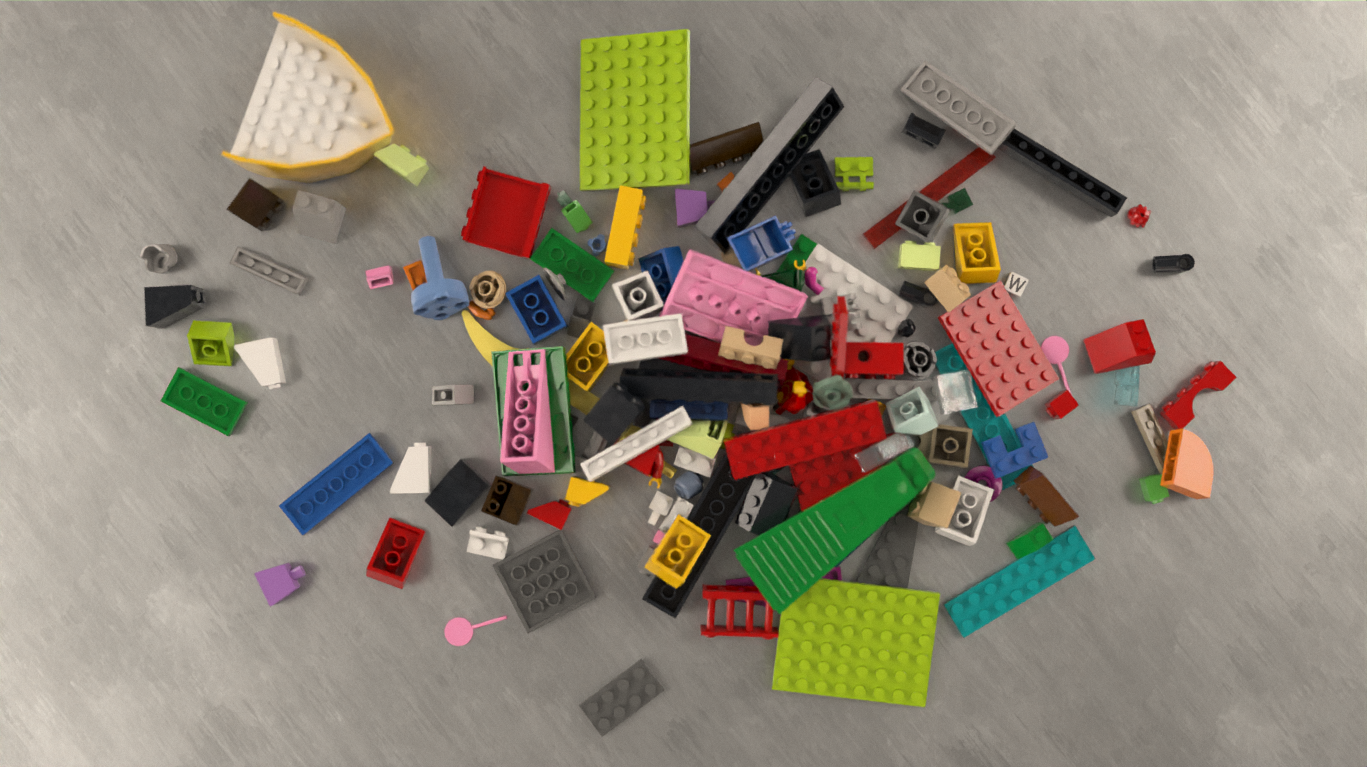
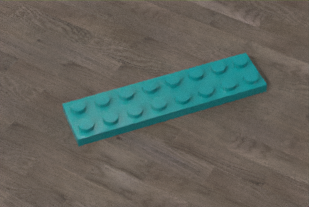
[935,343,1033,491]
[943,525,1095,638]

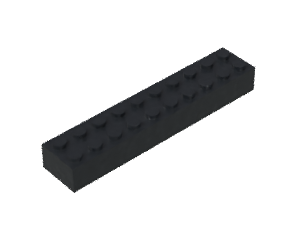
[695,77,845,254]
[642,430,756,619]

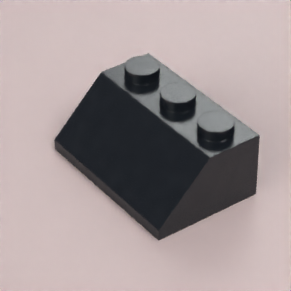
[735,471,799,535]

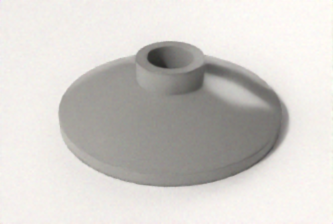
[542,267,566,300]

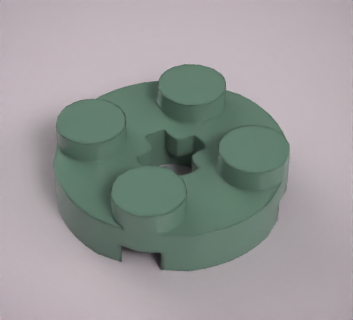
[813,375,853,410]

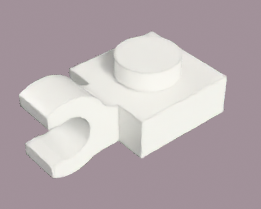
[648,490,674,526]

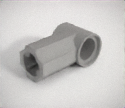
[582,430,608,459]

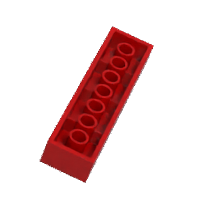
[723,399,887,480]

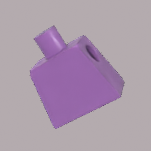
[675,189,716,228]
[254,563,306,606]

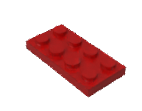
[829,296,848,380]

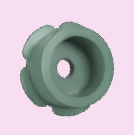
[556,190,573,207]

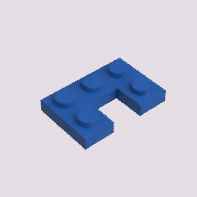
[981,422,1049,478]

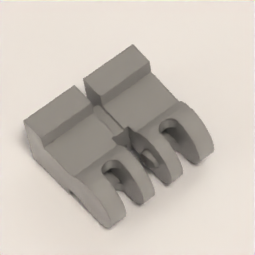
[820,293,863,335]

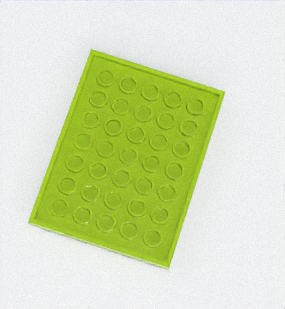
[580,29,690,191]
[771,578,940,707]

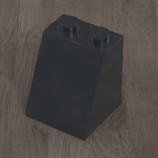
[144,285,207,329]
[583,382,645,446]

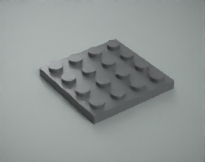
[492,530,596,633]

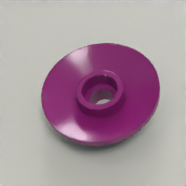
[964,465,1003,502]

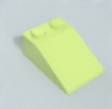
[374,144,429,187]

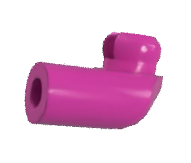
[804,267,824,295]

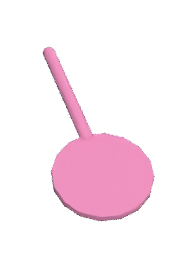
[1041,336,1072,395]
[444,615,507,646]

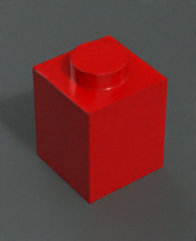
[1045,390,1079,419]

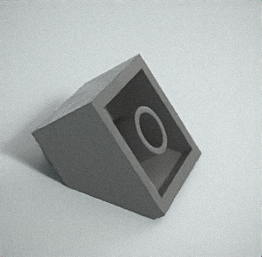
[895,190,951,243]

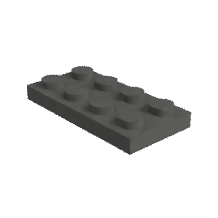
[579,659,664,737]

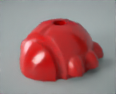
[1128,204,1151,228]

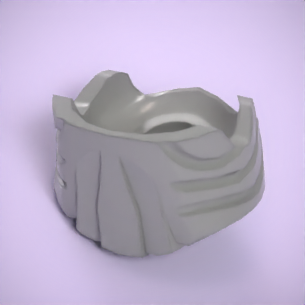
[140,244,177,274]

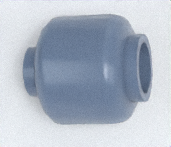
[674,471,704,499]

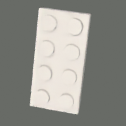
[603,314,688,365]

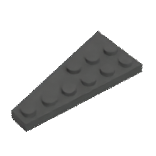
[856,498,919,588]

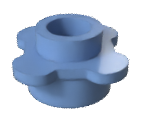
[587,234,608,256]

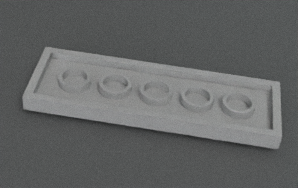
[901,60,1016,155]

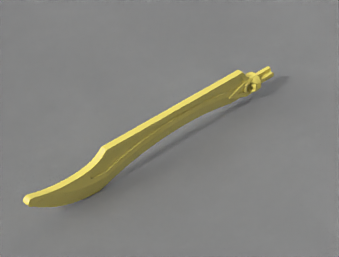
[462,310,677,479]

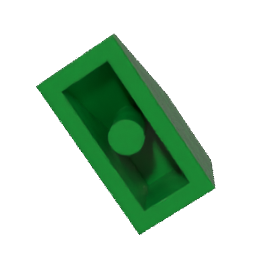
[1006,522,1054,560]

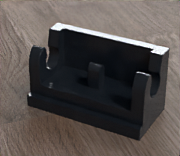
[902,113,946,149]

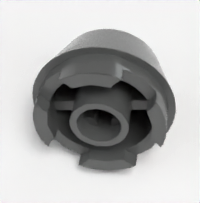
[903,341,937,379]

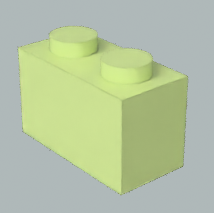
[898,241,941,271]

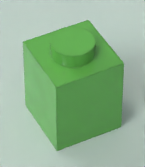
[561,200,593,233]
[1139,474,1170,504]

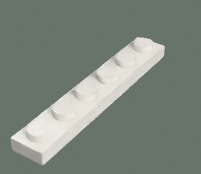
[580,406,693,482]

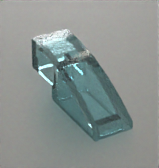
[1114,366,1140,407]
[854,432,914,472]

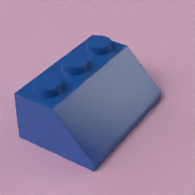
[638,246,684,312]

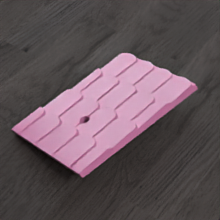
[659,250,808,346]

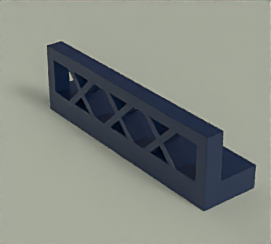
[649,399,729,421]

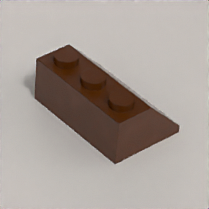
[1013,465,1079,527]

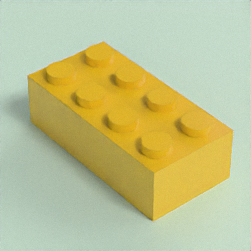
[604,185,647,270]

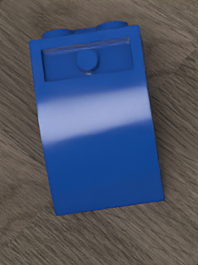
[727,215,796,272]

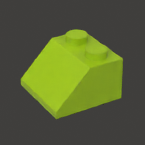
[187,320,235,366]

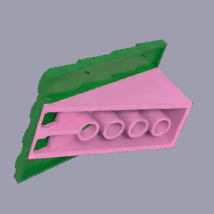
[491,346,576,477]

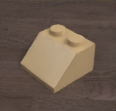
[924,264,971,313]
[907,482,961,529]

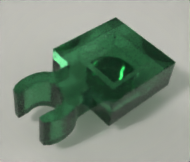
[941,188,973,214]

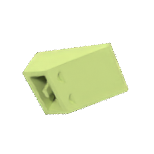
[666,418,729,459]

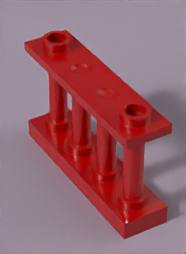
[700,584,779,640]

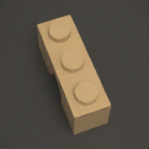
[719,326,783,369]

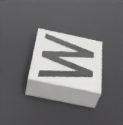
[1004,272,1029,297]

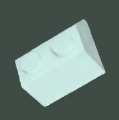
[885,386,938,435]

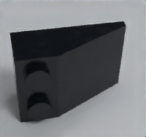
[789,149,841,217]
[768,315,831,362]
[424,459,491,527]

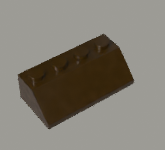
[690,122,764,176]

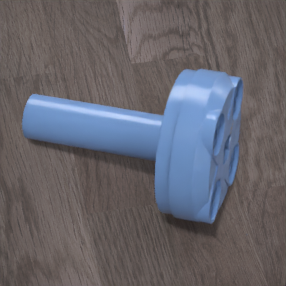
[411,236,469,320]

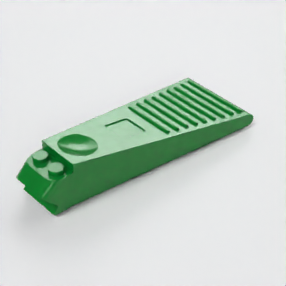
[734,447,936,614]

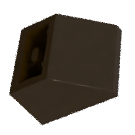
[481,475,534,526]

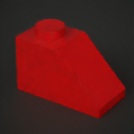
[527,499,573,530]

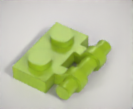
[834,157,874,192]

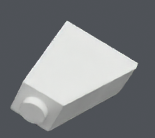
[234,337,286,390]
[390,443,432,494]

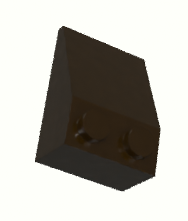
[226,178,284,231]

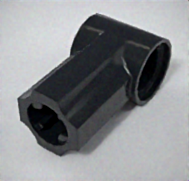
[1152,254,1195,273]
[898,281,938,308]

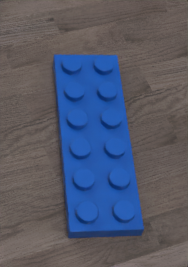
[279,433,394,536]

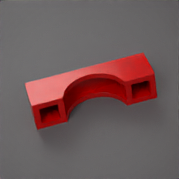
[1159,361,1237,430]

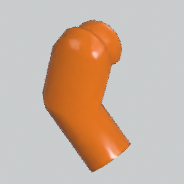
[467,300,496,320]

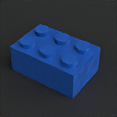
[505,275,568,345]

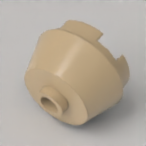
[469,271,508,309]

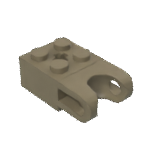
[901,424,973,469]

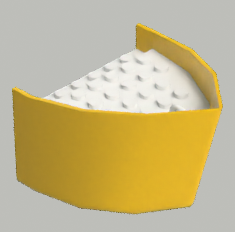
[221,12,393,183]

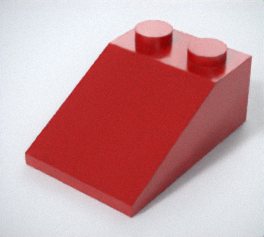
[1084,319,1156,374]
[366,518,425,589]

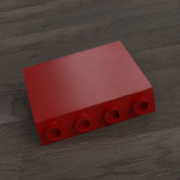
[461,166,551,260]

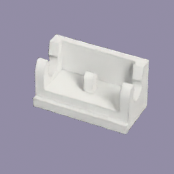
[659,495,694,533]

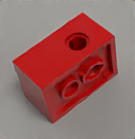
[844,342,904,379]

